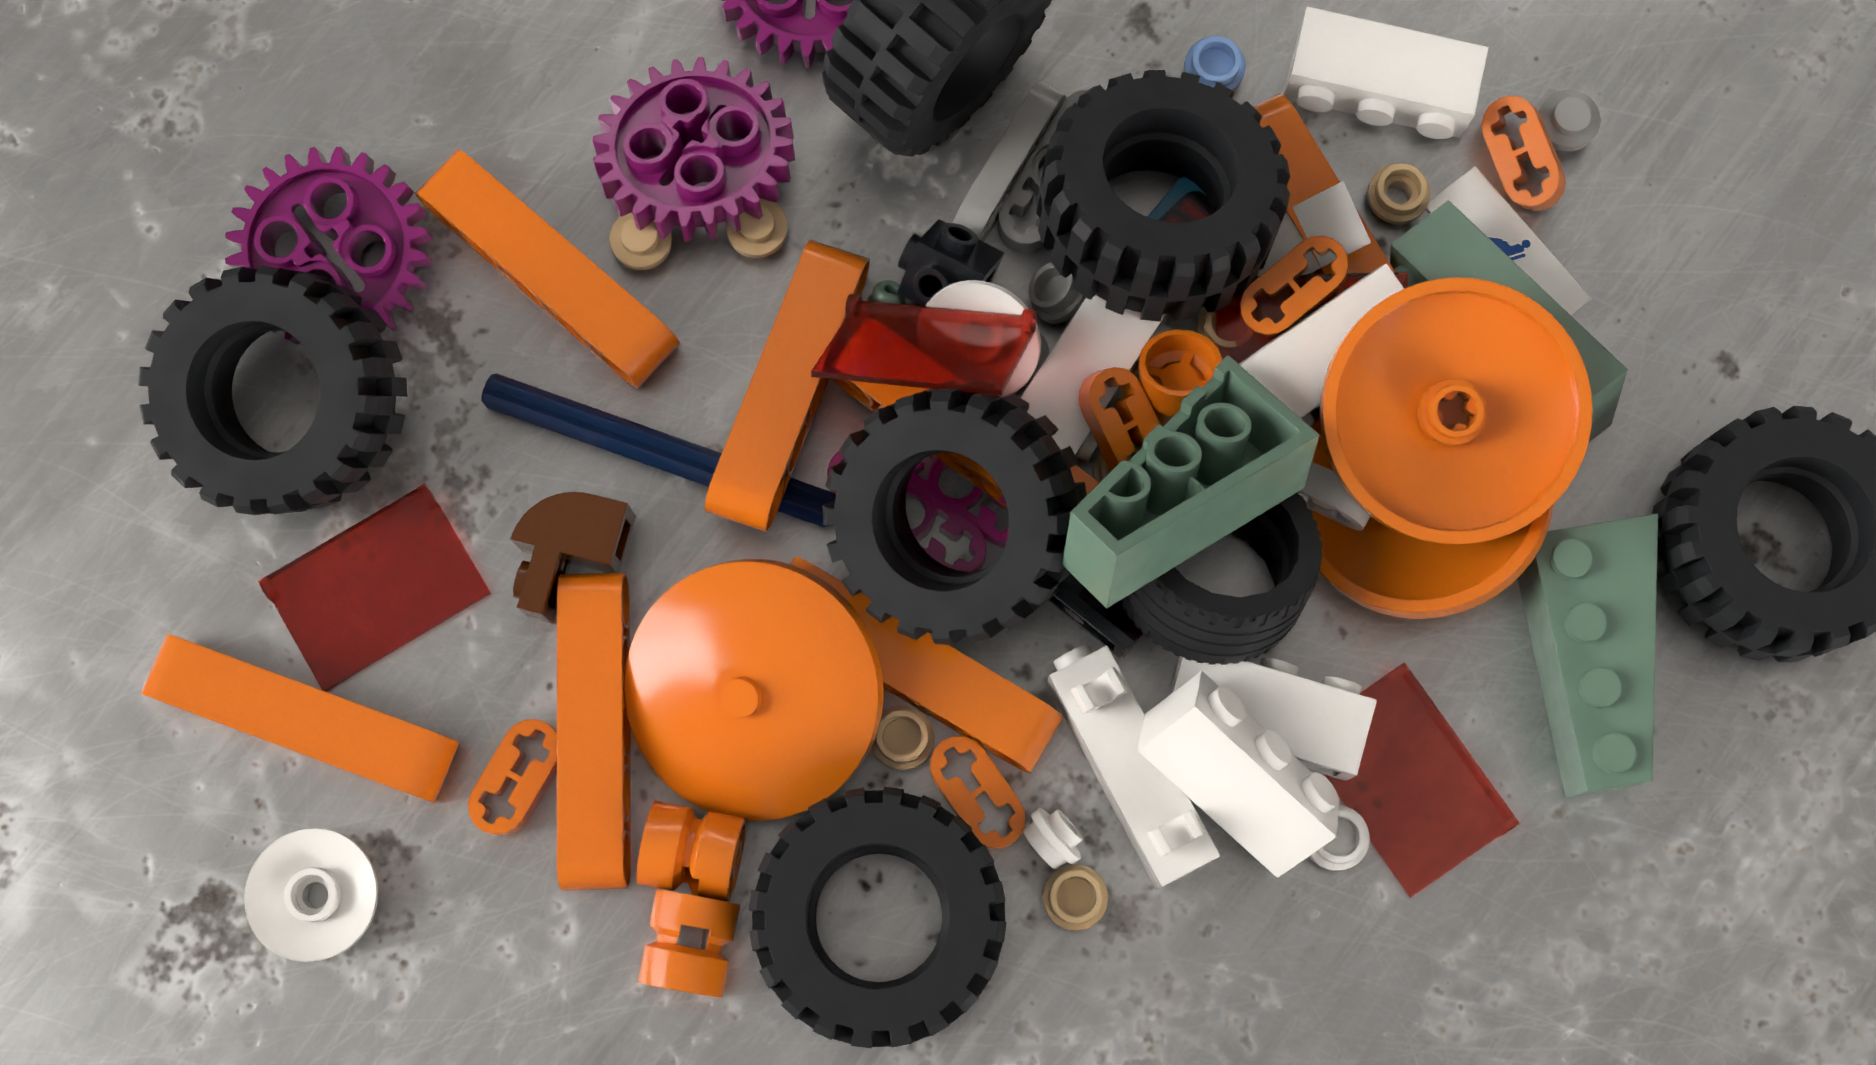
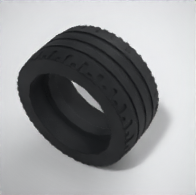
[1121,493,1322,665]

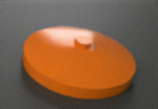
[1320,277,1593,544]
[1308,417,1554,619]
[624,559,884,821]

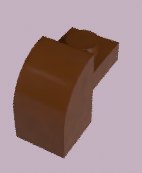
[510,492,636,624]

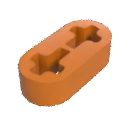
[1481,95,1566,211]
[1240,235,1349,337]
[1078,367,1161,471]
[468,719,557,836]
[930,736,1026,850]

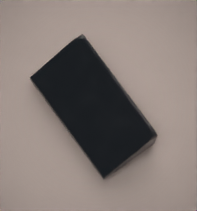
[1048,574,1143,658]

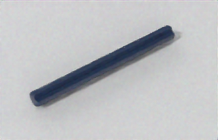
[481,373,836,527]

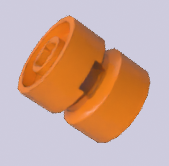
[1138,329,1223,426]
[636,801,747,902]
[637,889,741,998]

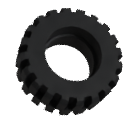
[822,0,1052,157]
[1036,70,1290,322]
[138,266,408,515]
[823,384,1087,645]
[1652,406,1876,663]
[749,787,1006,1048]

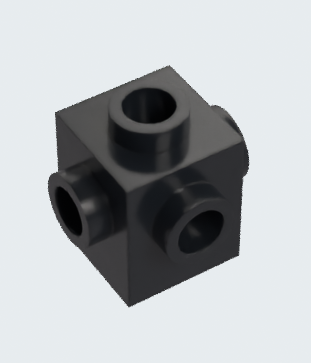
[897,219,1005,311]

